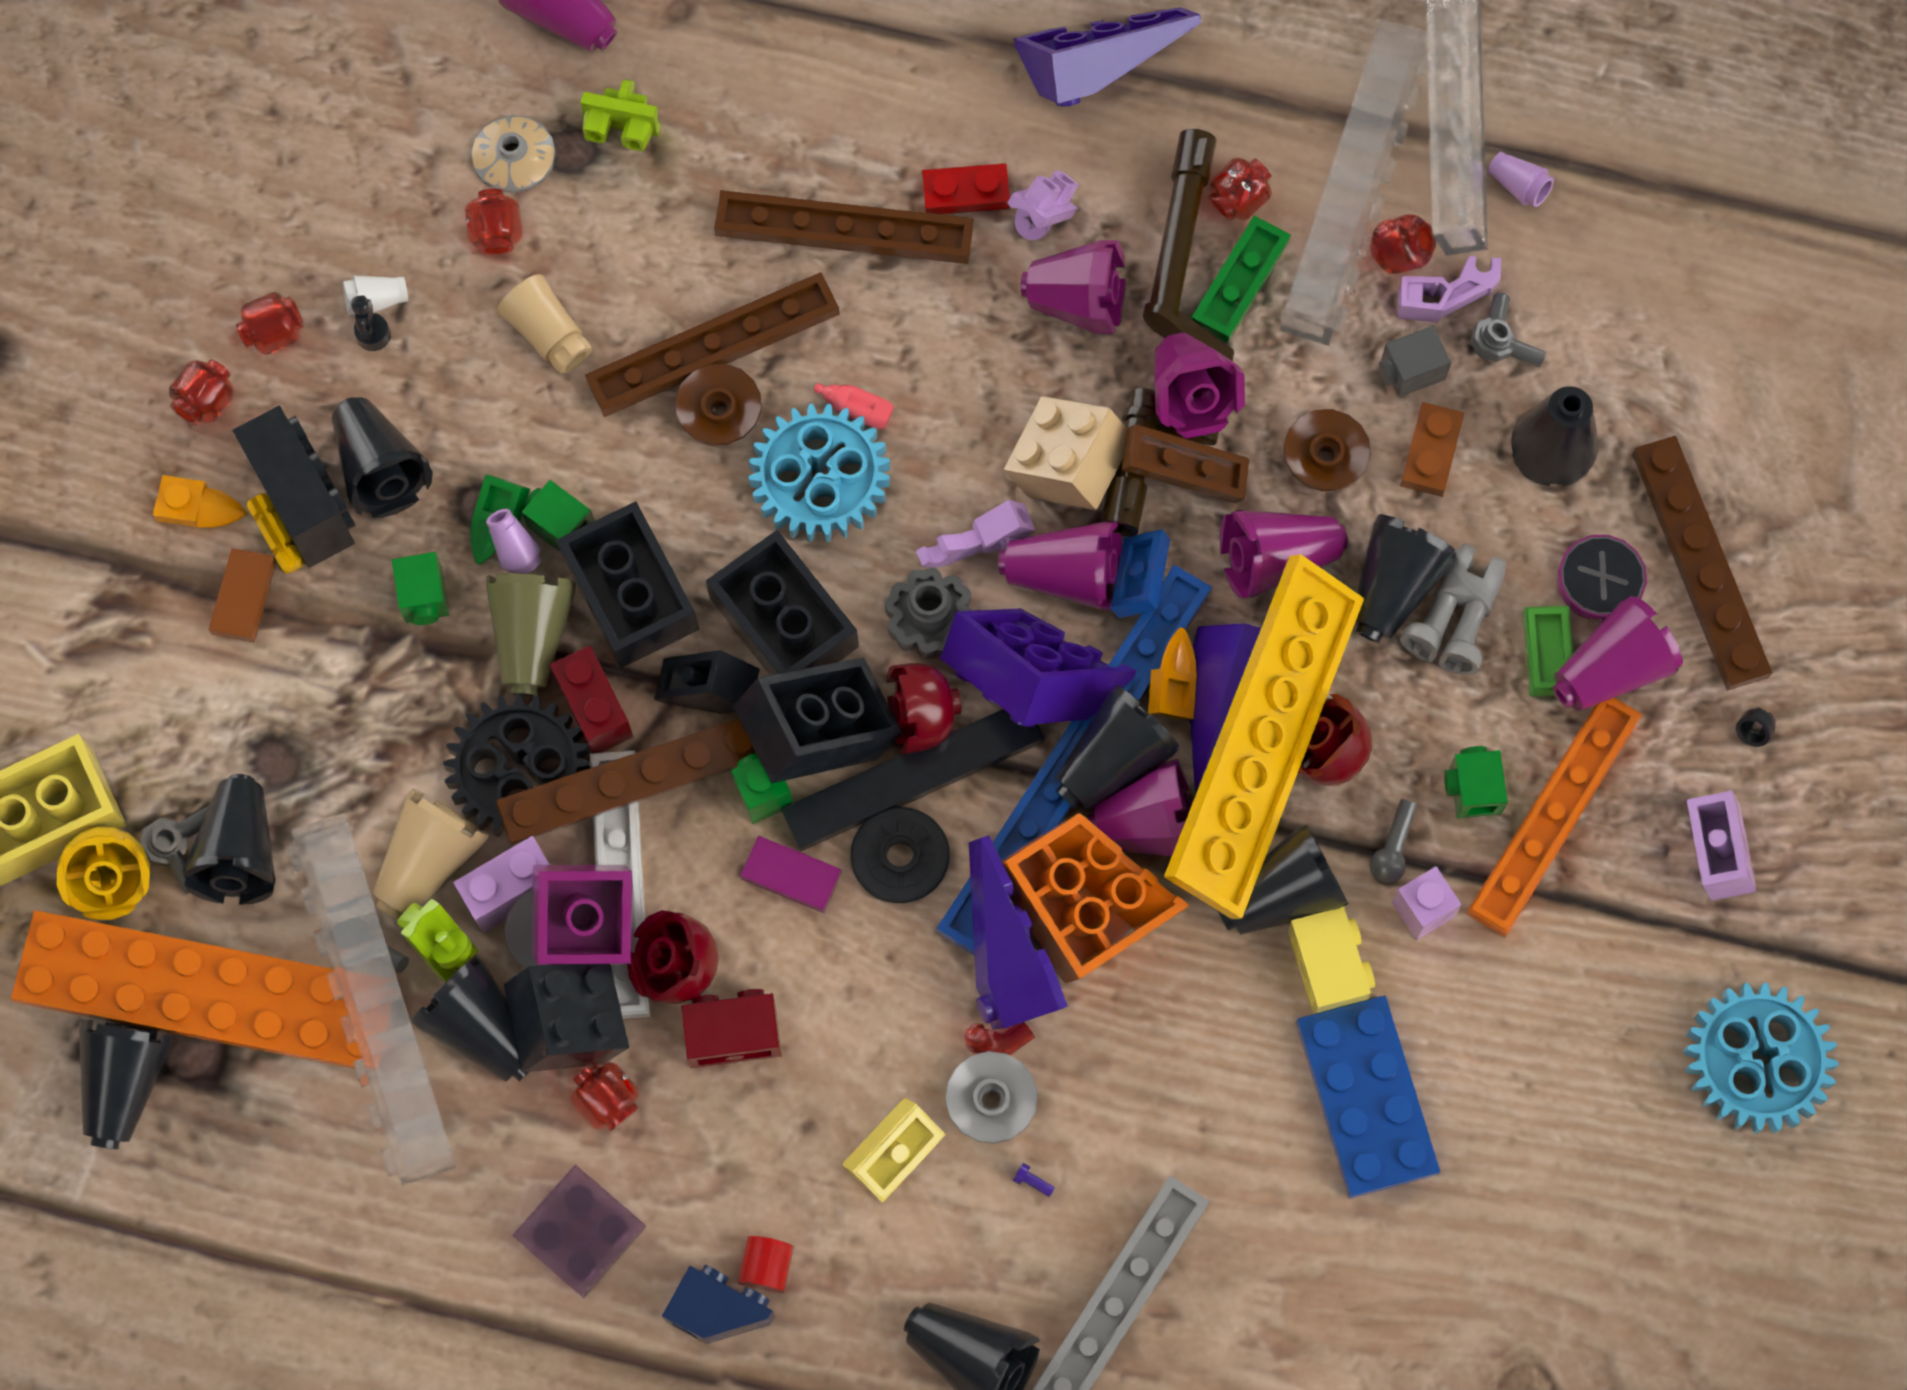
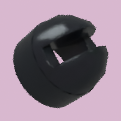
[1736,707,1776,747]

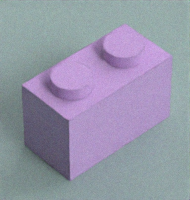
[1687,790,1757,901]
[453,836,550,933]

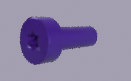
[1012,1162,1055,1197]

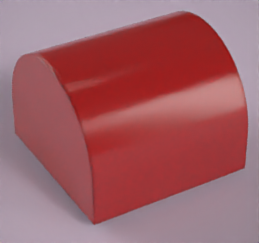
[738,1236,794,1294]

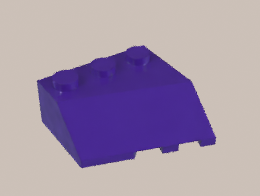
[940,608,1137,727]

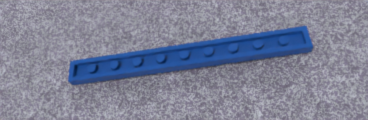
[936,565,1212,956]

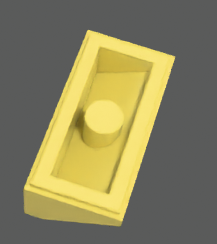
[842,1098,946,1203]

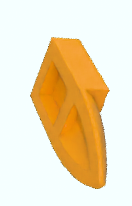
[153,475,247,528]
[1148,627,1197,721]

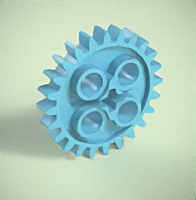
[748,403,890,542]
[1683,982,1839,1134]

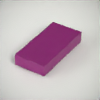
[740,835,842,913]

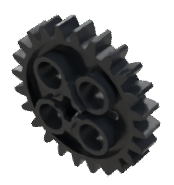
[443,693,591,837]

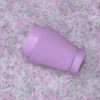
[1488,152,1554,207]
[486,509,541,574]

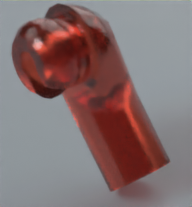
[964,1022,1035,1056]

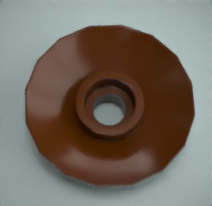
[675,364,761,446]
[1283,409,1371,492]

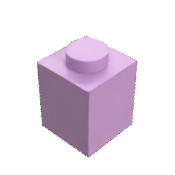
[1391,866,1462,940]

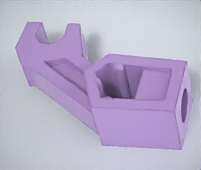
[1397,256,1501,323]
[916,500,1036,568]

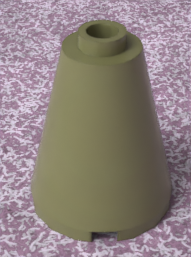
[486,573,576,696]

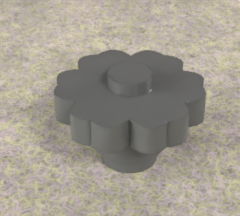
[885,567,973,659]

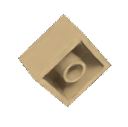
[1003,396,1127,510]

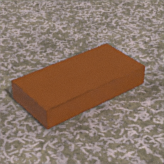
[208,548,277,643]

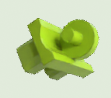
[580,79,661,152]
[397,899,479,983]

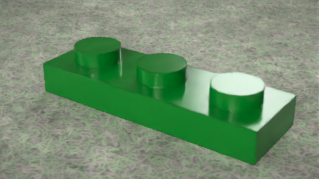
[1191,216,1291,344]

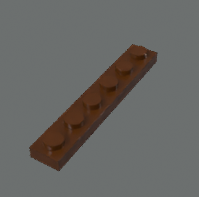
[714,190,974,264]
[585,272,840,417]
[1632,436,1773,691]
[495,718,756,845]

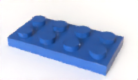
[1296,995,1441,1199]

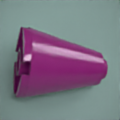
[499,0,617,52]
[1219,510,1348,598]
[998,521,1122,610]
[1553,596,1683,711]

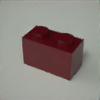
[550,645,634,754]
[681,989,782,1068]

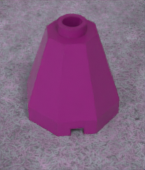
[1020,240,1126,335]
[1155,332,1245,439]
[1088,758,1193,856]

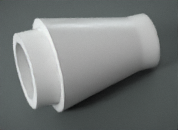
[343,275,408,315]

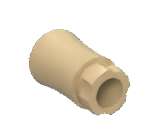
[497,274,592,374]

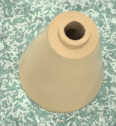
[373,788,489,919]

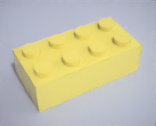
[0,734,127,886]

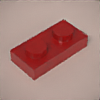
[922,163,1010,215]

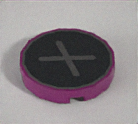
[1557,535,1647,622]

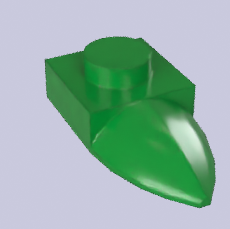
[470,474,530,565]

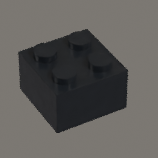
[504,964,629,1072]

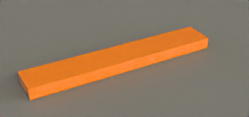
[1466,698,1643,938]

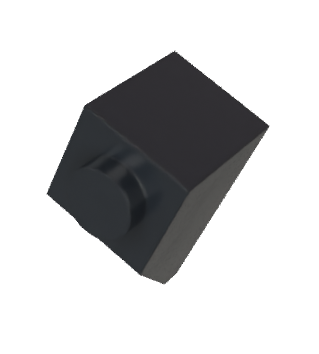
[654,650,760,714]

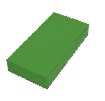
[1522,606,1573,696]

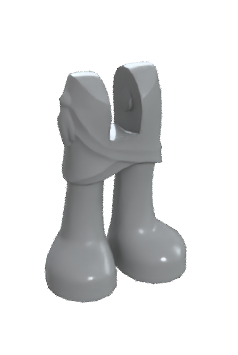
[1400,543,1507,675]

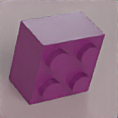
[532,865,632,964]

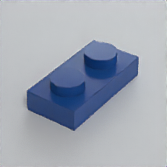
[1110,529,1171,618]

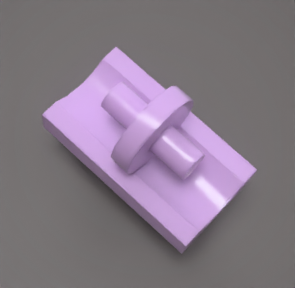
[1007,170,1079,240]

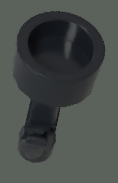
[351,295,391,351]

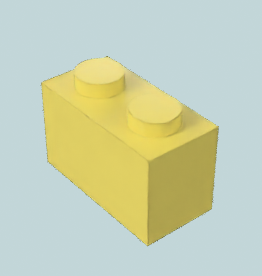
[1287,907,1375,1014]

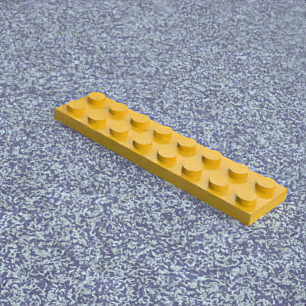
[1164,554,1364,919]

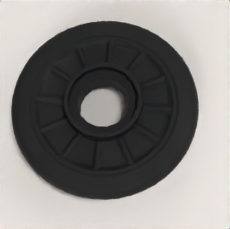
[850,807,950,903]

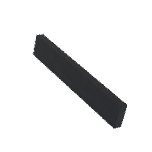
[781,709,1045,852]

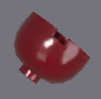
[887,663,962,754]
[1297,694,1373,786]
[627,910,719,1004]

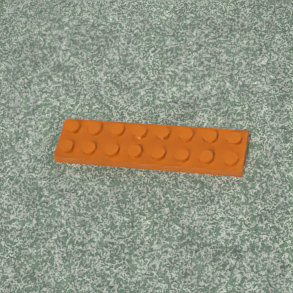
[11,910,399,1074]

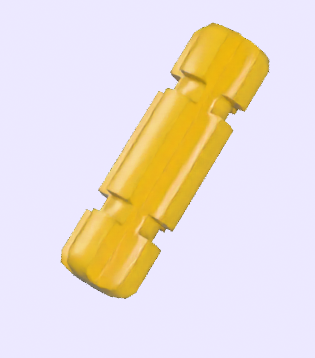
[247,493,304,574]

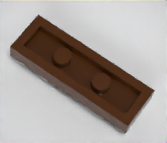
[1122,424,1249,503]

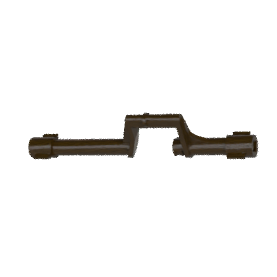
[1101,129,1234,536]

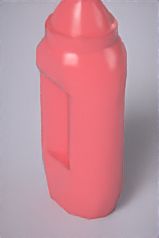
[814,383,895,430]

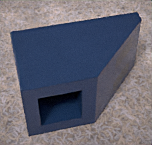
[662,1265,775,1344]

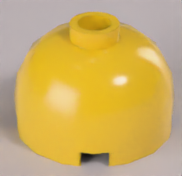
[56,826,150,920]

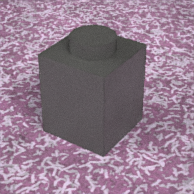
[1379,326,1451,398]

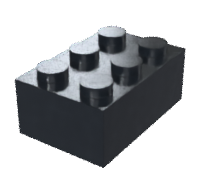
[232,405,356,568]
[556,501,700,669]
[705,530,859,675]
[733,657,902,784]

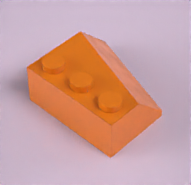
[1002,813,1190,983]

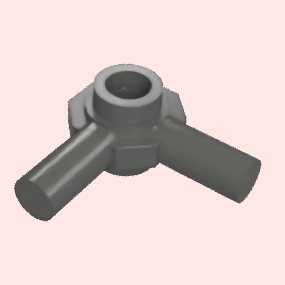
[1470,293,1546,367]
[140,806,209,894]

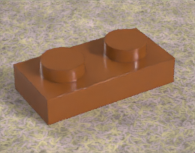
[1400,402,1465,497]

